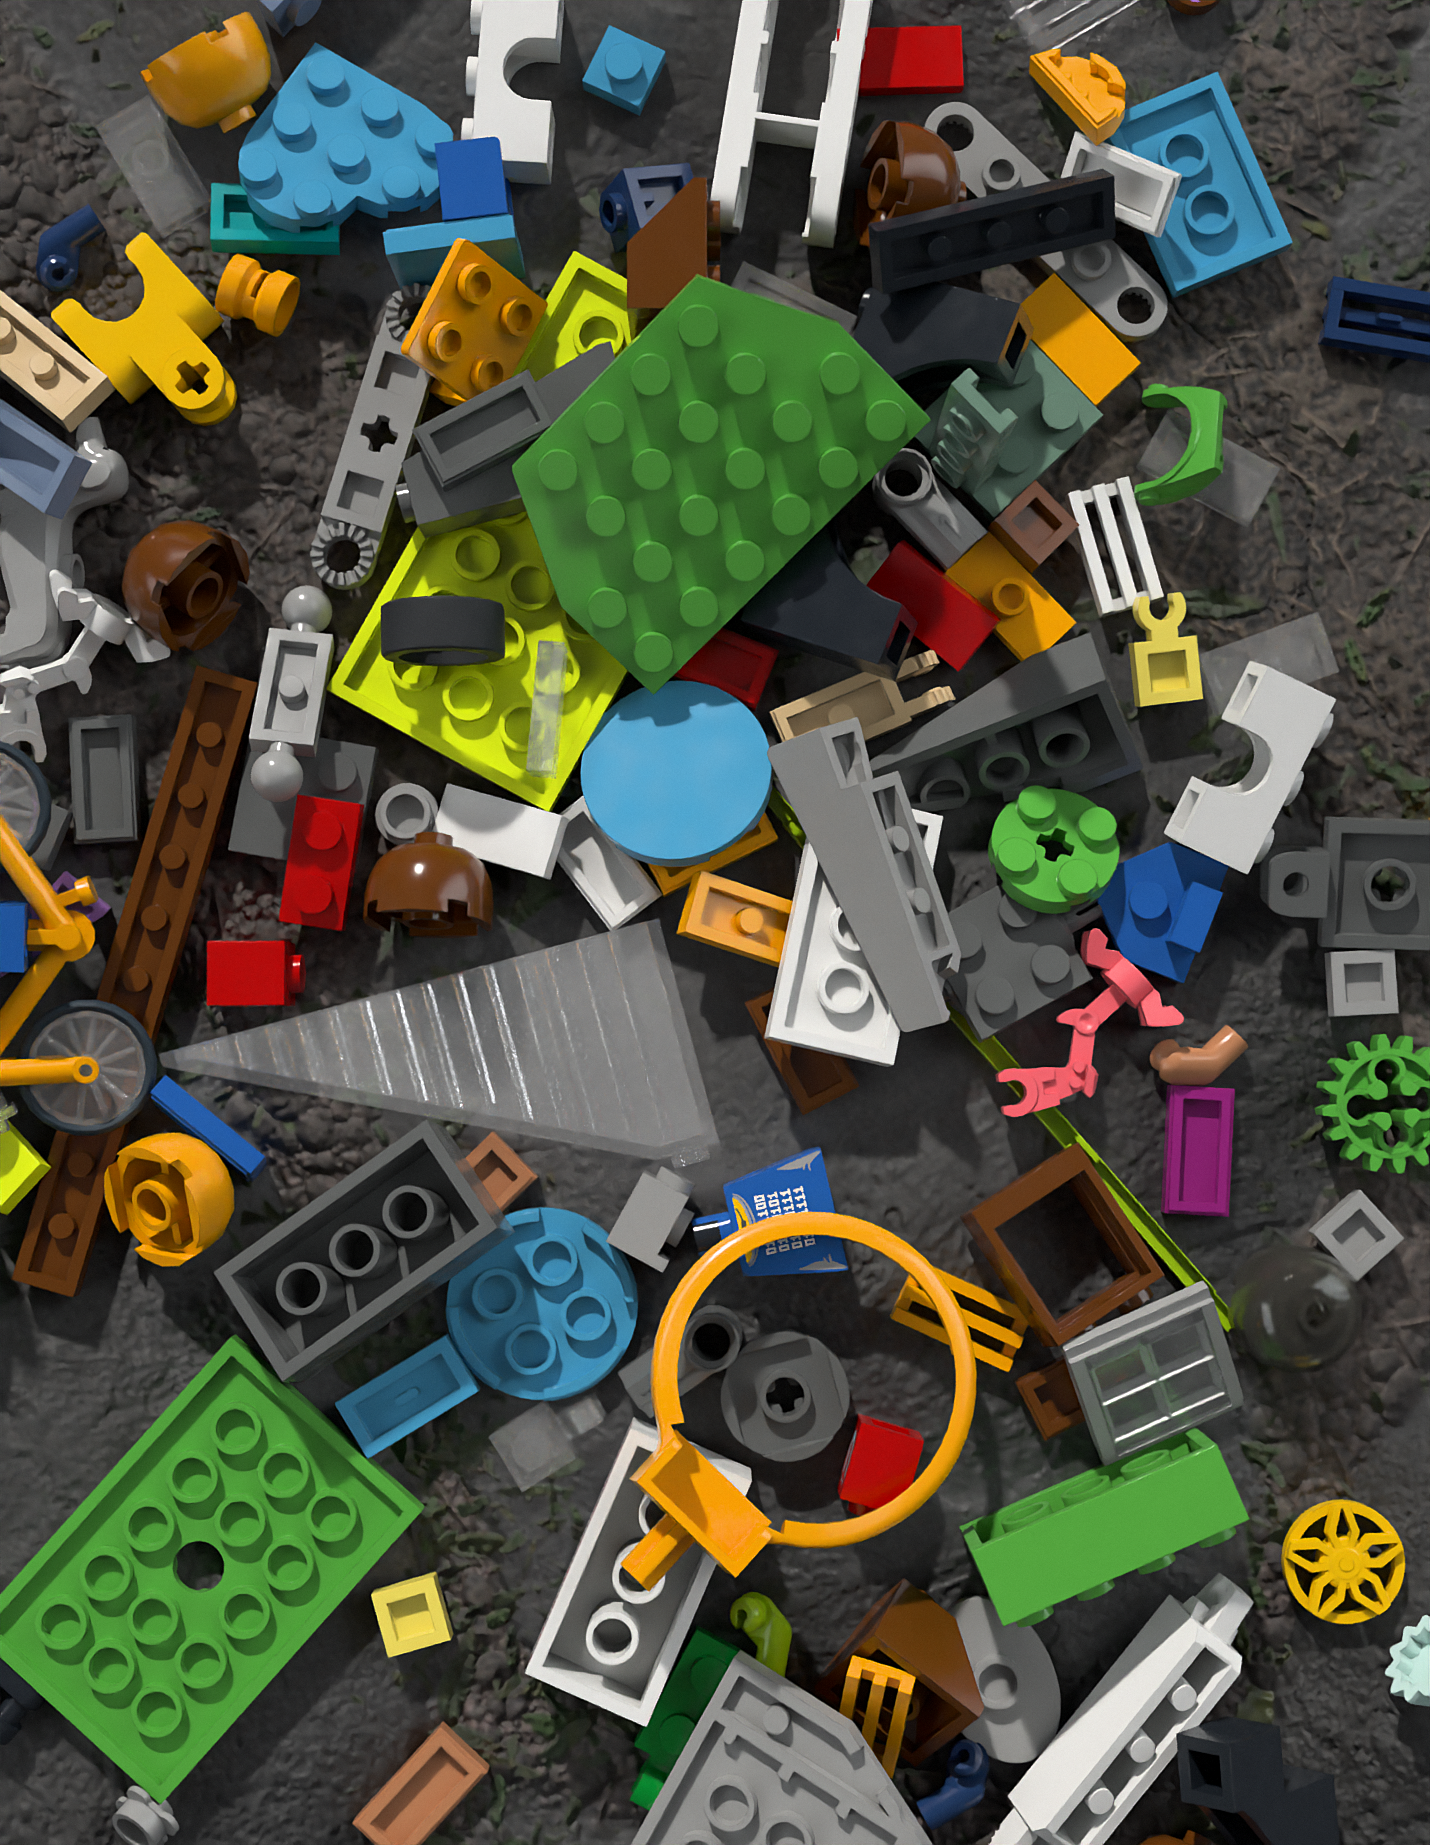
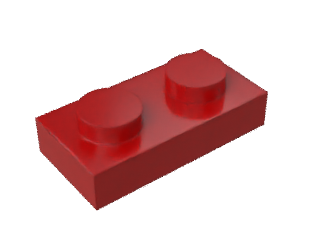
[278,794,365,931]

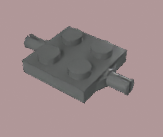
[942,883,1104,1044]

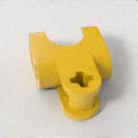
[51,233,237,426]

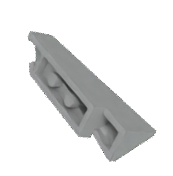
[767,717,961,1032]

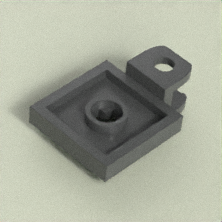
[1259,817,1430,950]

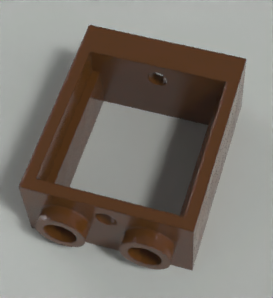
[960,1143,1165,1348]

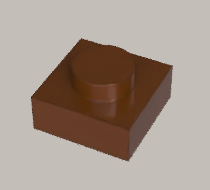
[987,480,1079,573]

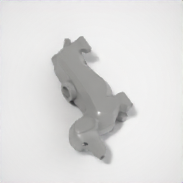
[0,417,129,671]

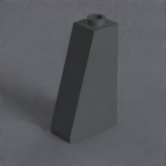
[395,341,615,538]

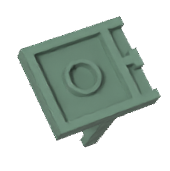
[911,340,1103,523]

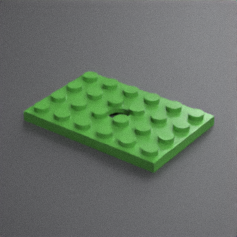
[0,1334,425,1805]

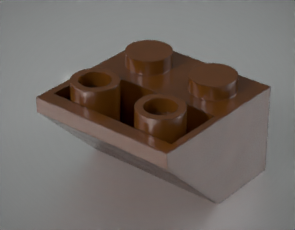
[627,177,720,342]

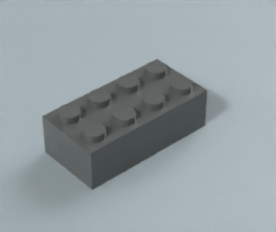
[213,1120,515,1382]

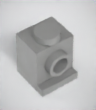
[606,1166,695,1273]

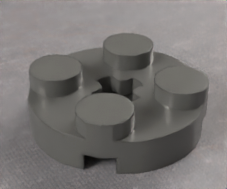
[721,1329,850,1462]

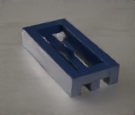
[1318,276,1430,363]

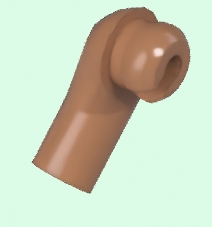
[1150,1025,1248,1086]

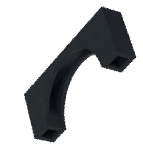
[741,282,1034,682]

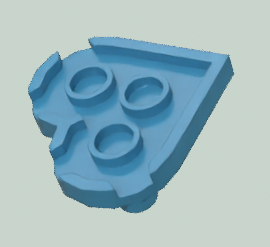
[238,42,453,233]

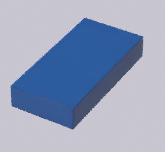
[150,1075,267,1182]

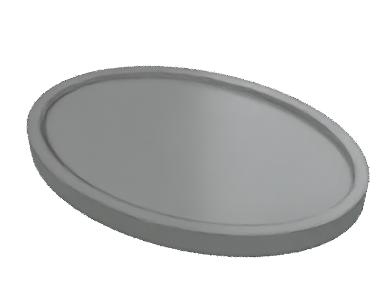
[946,1595,1061,1763]

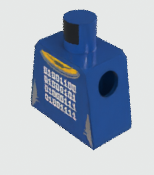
[691,1146,848,1276]

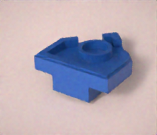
[1097,842,1229,984]

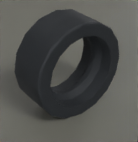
[381,596,505,666]

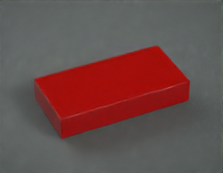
[837,25,964,96]
[866,540,1001,671]
[671,627,779,712]

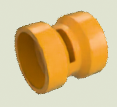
[215,253,300,337]

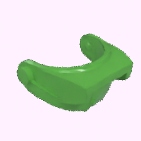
[1134,384,1228,506]

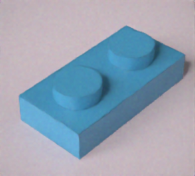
[335,1333,480,1459]

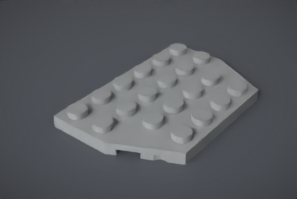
[631,1650,933,1845]

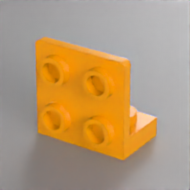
[401,238,548,406]

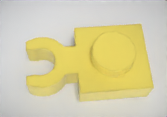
[1128,592,1203,707]

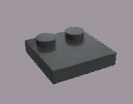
[228,738,379,874]

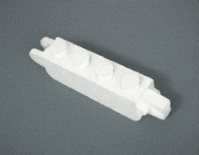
[989,1573,1254,1845]

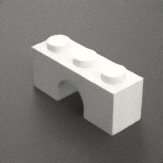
[461,0,564,185]
[1164,661,1336,874]

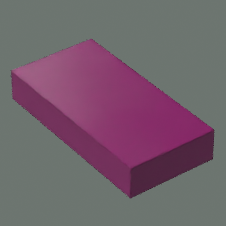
[1161,1085,1235,1217]

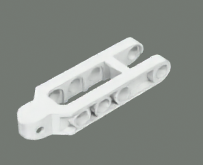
[710,0,873,248]

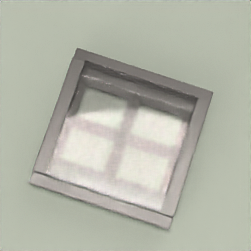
[1061,1280,1244,1466]

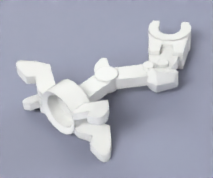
[0,569,171,765]

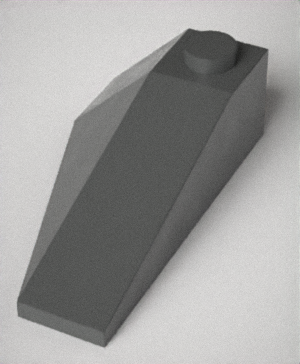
[869,632,1144,812]

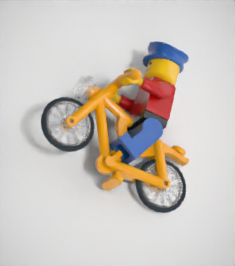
[0,741,157,1136]

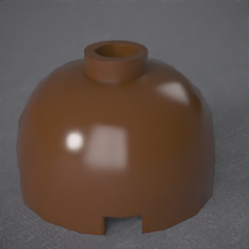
[853,120,967,248]
[122,520,250,652]
[363,832,494,938]

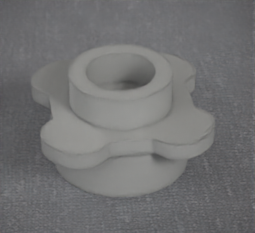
[112,1786,179,1845]

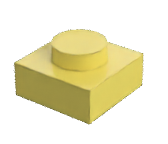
[371,1572,453,1658]

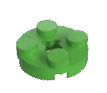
[988,785,1119,914]

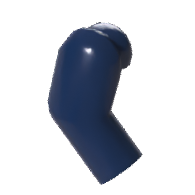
[36,204,106,292]
[916,1739,989,1831]

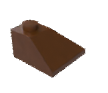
[813,1579,984,1767]

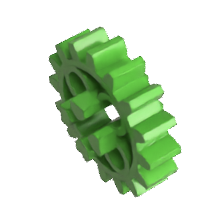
[1315,1034,1430,1174]

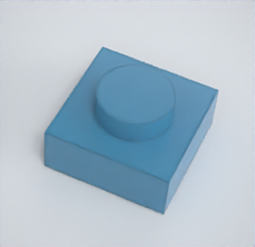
[582,25,666,116]

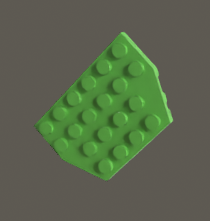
[512,274,931,695]

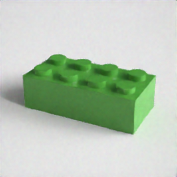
[959,1427,1249,1627]

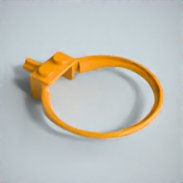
[620,1212,977,1592]

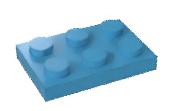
[1104,71,1293,299]

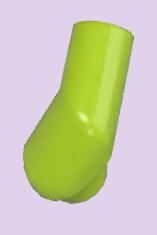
[730,1592,792,1677]

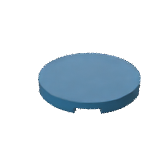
[581,681,773,867]
[446,1207,638,1401]

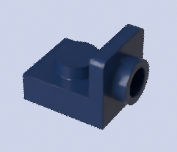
[599,163,694,253]

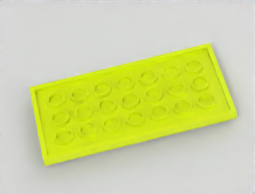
[326,251,631,812]

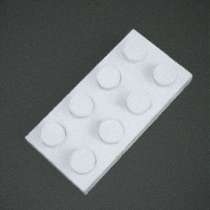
[764,809,943,1067]

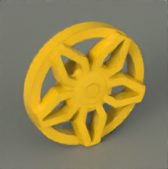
[1281,1499,1405,1624]

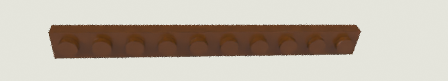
[12,665,259,1297]

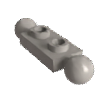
[249,585,335,802]

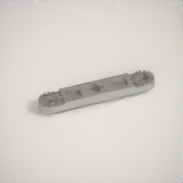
[925,102,1167,343]
[310,283,434,590]

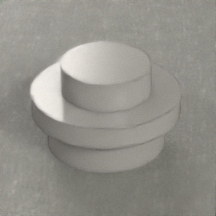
[375,783,439,845]

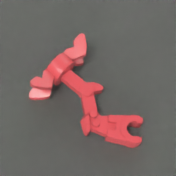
[996,928,1184,1117]

